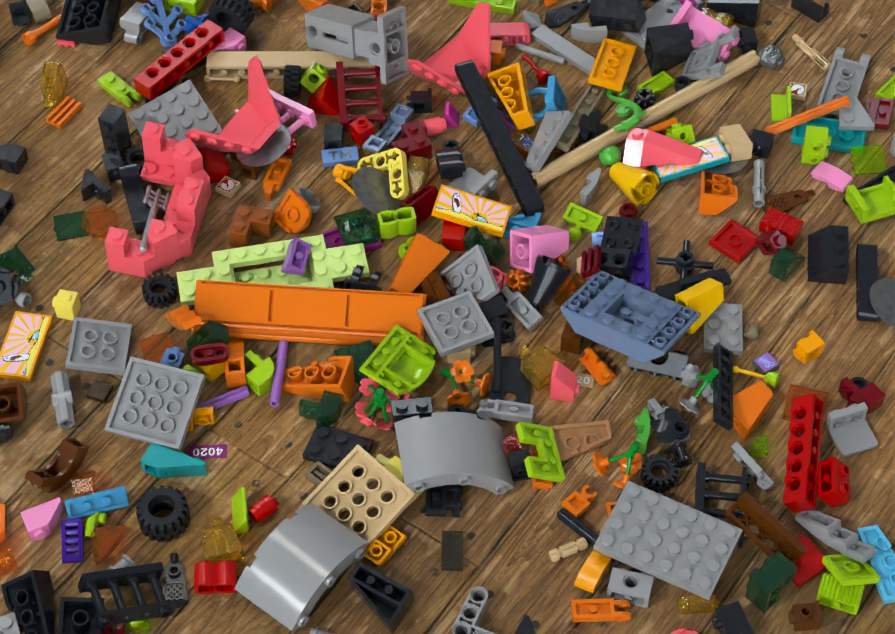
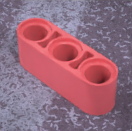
[490,22,531,46]

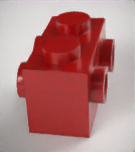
[818,457,850,508]

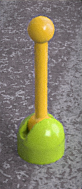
[733,366,780,388]

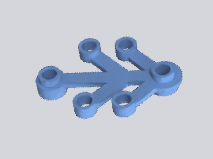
[140,0,186,48]

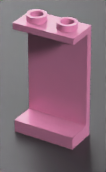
[669,0,740,63]

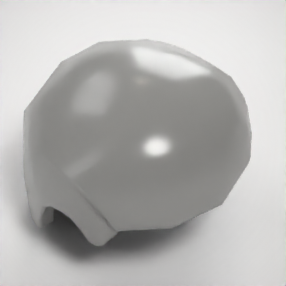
[296,187,321,214]

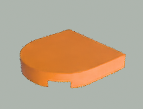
[274,189,311,233]

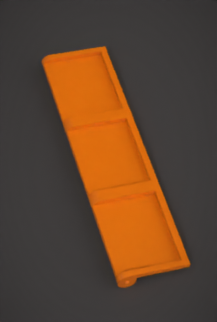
[190,280,427,347]

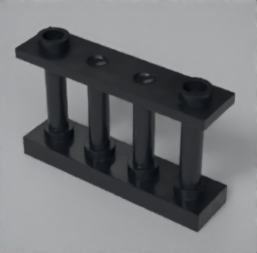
[694,462,750,548]
[78,562,177,628]

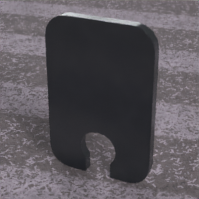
[490,356,534,404]

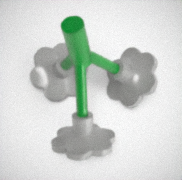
[679,364,719,414]

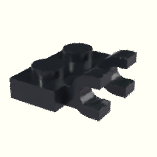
[342,264,383,291]

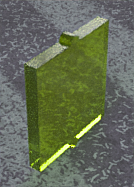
[850,145,886,176]

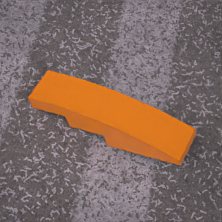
[164,304,203,331]

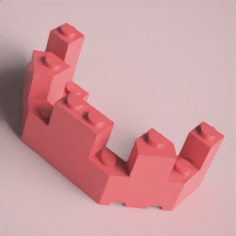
[105,121,211,278]

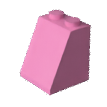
[510,225,570,273]

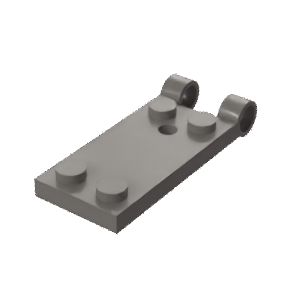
[622,0,705,49]
[816,46,871,116]

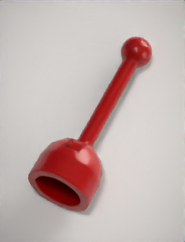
[522,54,551,85]

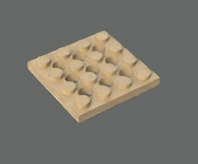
[302,444,417,550]

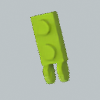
[98,71,141,108]

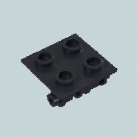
[600,216,644,254]

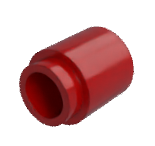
[248,494,279,524]

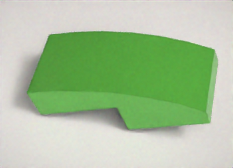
[634,408,650,454]

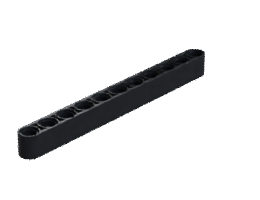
[454,60,544,217]

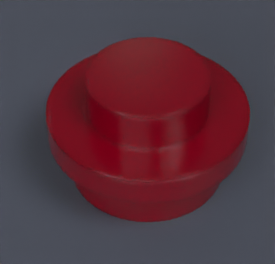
[619,203,637,218]

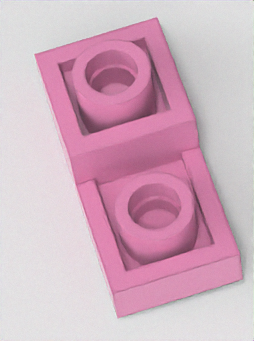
[811,161,854,193]

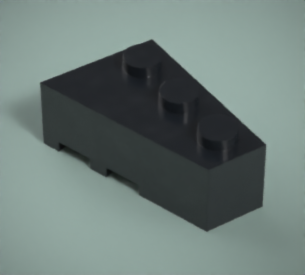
[706,0,763,28]
[348,562,415,634]

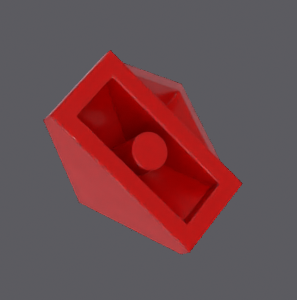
[307,75,339,116]

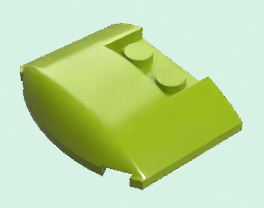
[359,324,436,396]

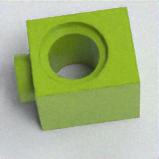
[299,61,328,93]

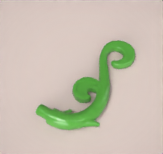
[606,85,647,133]

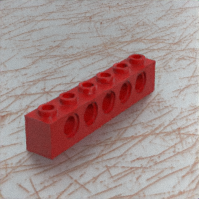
[134,19,225,101]
[783,393,824,513]

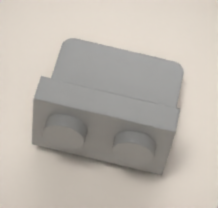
[448,167,498,198]
[825,402,878,457]

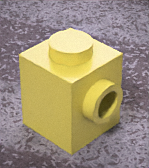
[52,289,81,321]

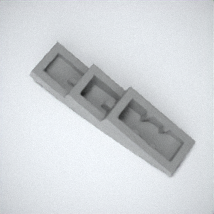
[795,509,876,563]

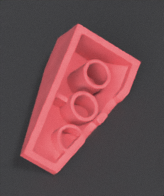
[623,128,703,169]

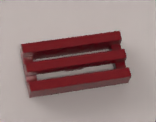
[580,244,602,278]

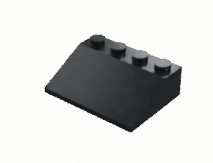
[56,0,121,45]

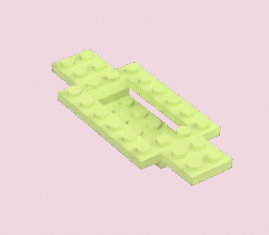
[176,234,370,306]

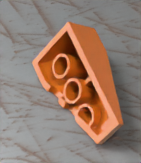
[698,170,738,216]
[281,356,355,402]

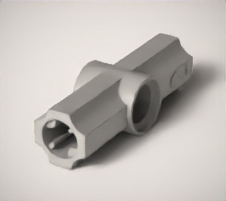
[50,371,76,430]

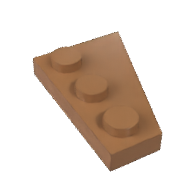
[549,420,612,463]

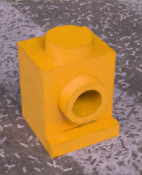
[793,330,825,365]

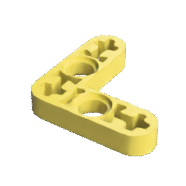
[357,148,409,200]

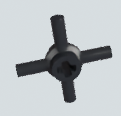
[656,240,714,279]

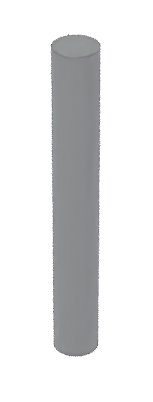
[515,43,566,65]

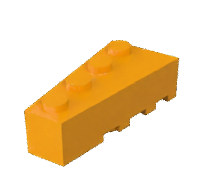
[486,62,535,131]

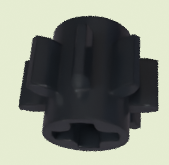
[634,87,656,110]

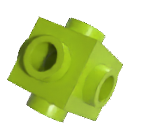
[665,122,695,144]

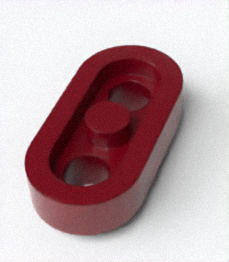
[190,343,230,366]

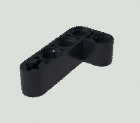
[118,162,149,235]

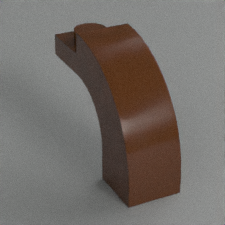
[25,438,89,493]

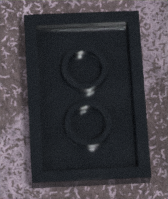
[302,423,374,477]

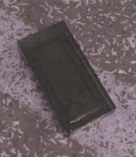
[441,531,463,571]

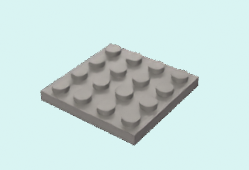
[128,79,223,149]
[104,356,206,451]

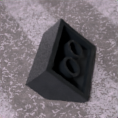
[588,0,646,33]
[807,225,849,285]

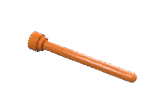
[22,13,62,46]

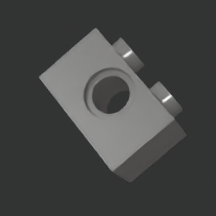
[606,567,654,608]

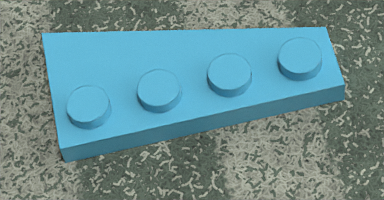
[856,525,895,605]

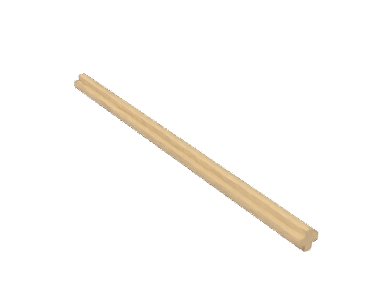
[530,50,760,189]

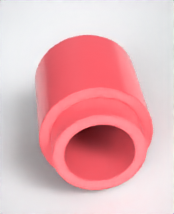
[421,116,447,137]

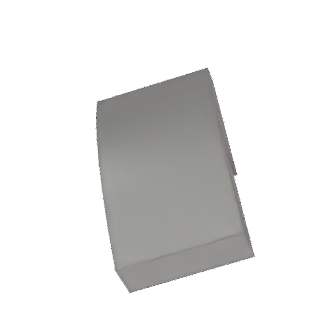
[570,22,608,43]
[580,167,601,207]

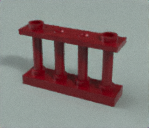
[336,61,386,132]

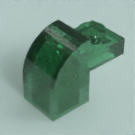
[462,226,506,266]
[299,390,344,426]

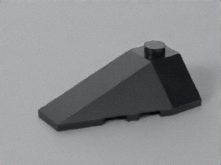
[1,570,55,634]

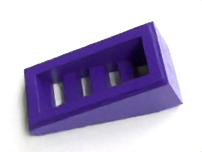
[61,518,84,564]

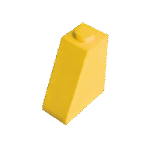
[675,278,724,334]

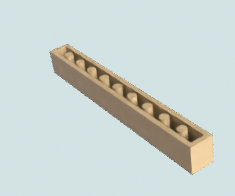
[206,51,381,79]

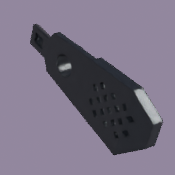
[544,0,590,28]
[162,553,189,608]

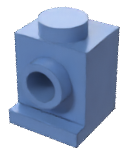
[159,347,186,369]

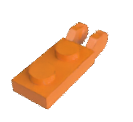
[571,598,632,622]

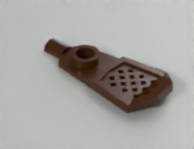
[762,189,816,213]

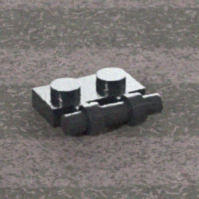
[425,484,463,518]

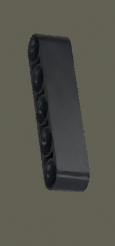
[856,244,878,322]

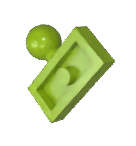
[562,202,604,241]

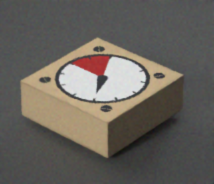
[789,82,807,101]
[215,175,241,198]

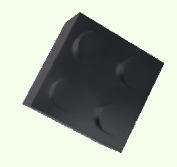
[57,597,104,634]

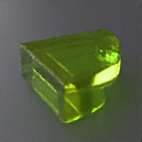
[748,435,769,456]
[125,619,152,633]

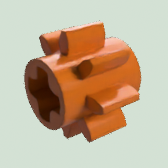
[506,269,530,292]

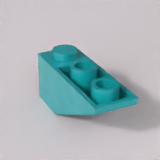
[140,443,207,478]

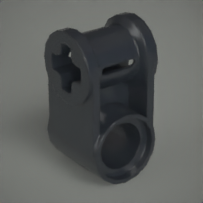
[481,318,515,347]

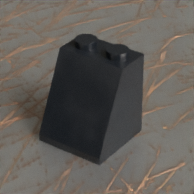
[644,23,694,77]

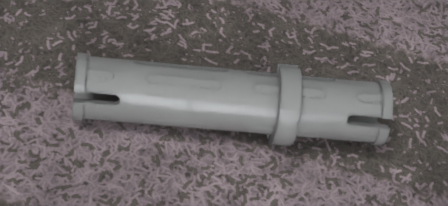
[752,159,767,208]

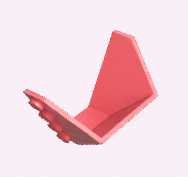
[406,3,491,95]
[184,55,281,154]

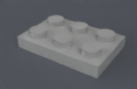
[703,303,743,355]

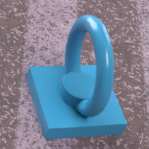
[529,75,567,121]

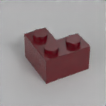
[391,119,432,166]

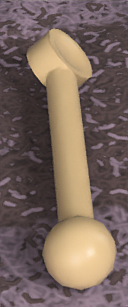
[204,75,240,83]

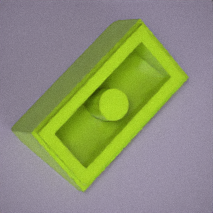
[231,487,249,534]

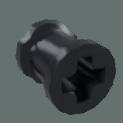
[669,442,693,469]

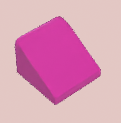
[445,102,460,127]

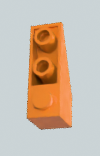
[224,338,247,388]

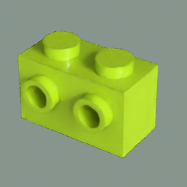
[801,125,831,165]

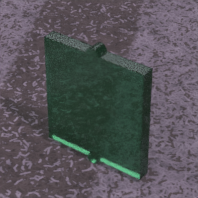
[53,210,90,242]

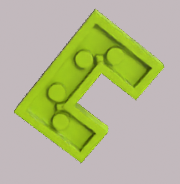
[515,421,566,483]

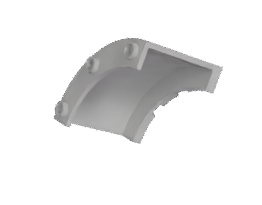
[394,412,514,495]
[235,503,368,631]

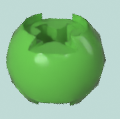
[599,145,622,167]

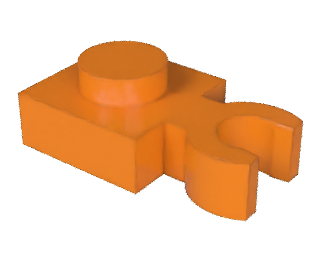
[561,485,597,518]

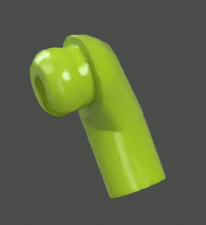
[84,512,108,538]

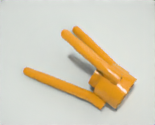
[333,163,359,198]

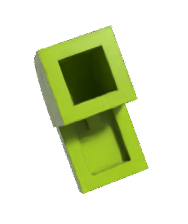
[244,350,275,397]

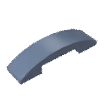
[363,103,414,154]

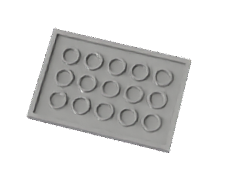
[593,481,743,601]

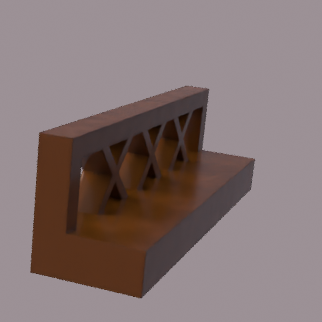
[724,491,807,572]

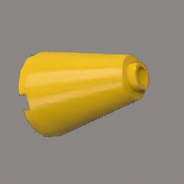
[609,162,659,206]

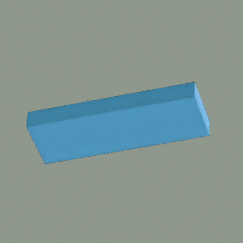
[64,485,130,519]

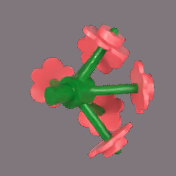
[355,377,410,431]

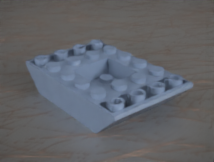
[560,270,701,363]

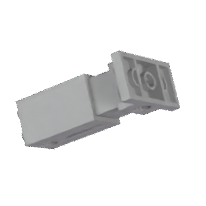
[305,4,409,85]

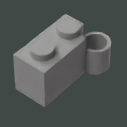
[119,2,155,45]

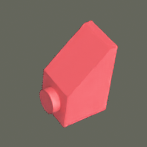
[550,361,580,402]

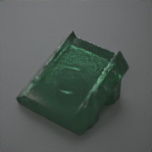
[333,208,380,246]

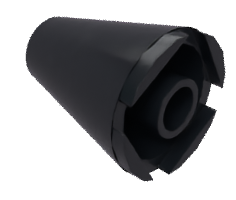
[527,254,572,309]

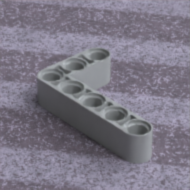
[452,586,495,634]

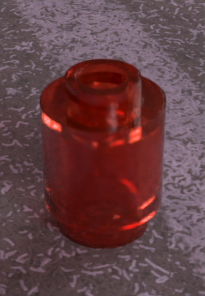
[502,431,526,455]

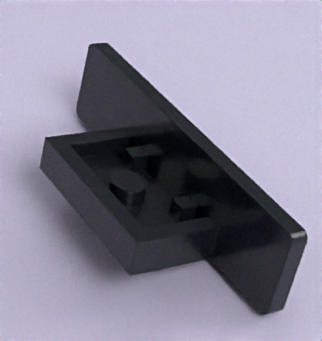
[655,268,732,301]

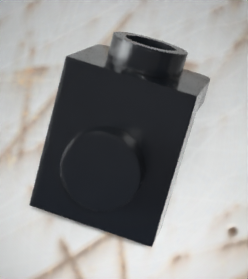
[8,0,30,26]

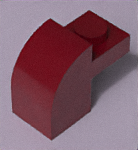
[838,376,886,415]

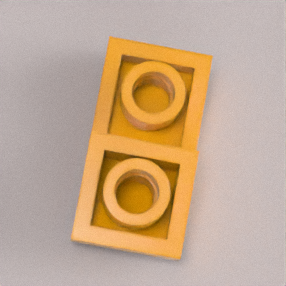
[188,407,215,431]
[364,525,407,567]
[574,551,612,593]

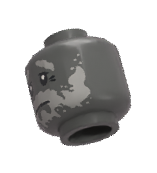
[758,44,785,70]

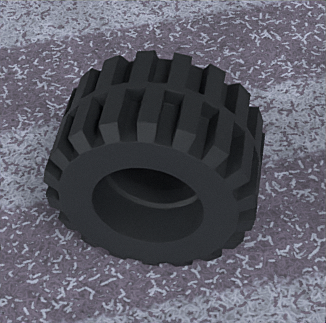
[208,0,256,34]
[136,485,190,542]

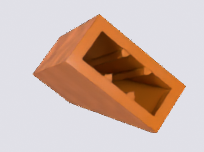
[733,380,773,440]

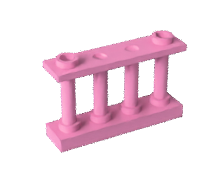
[235,89,317,149]

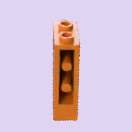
[387,233,450,293]

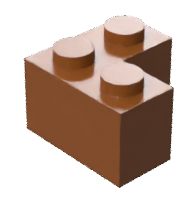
[228,204,276,248]

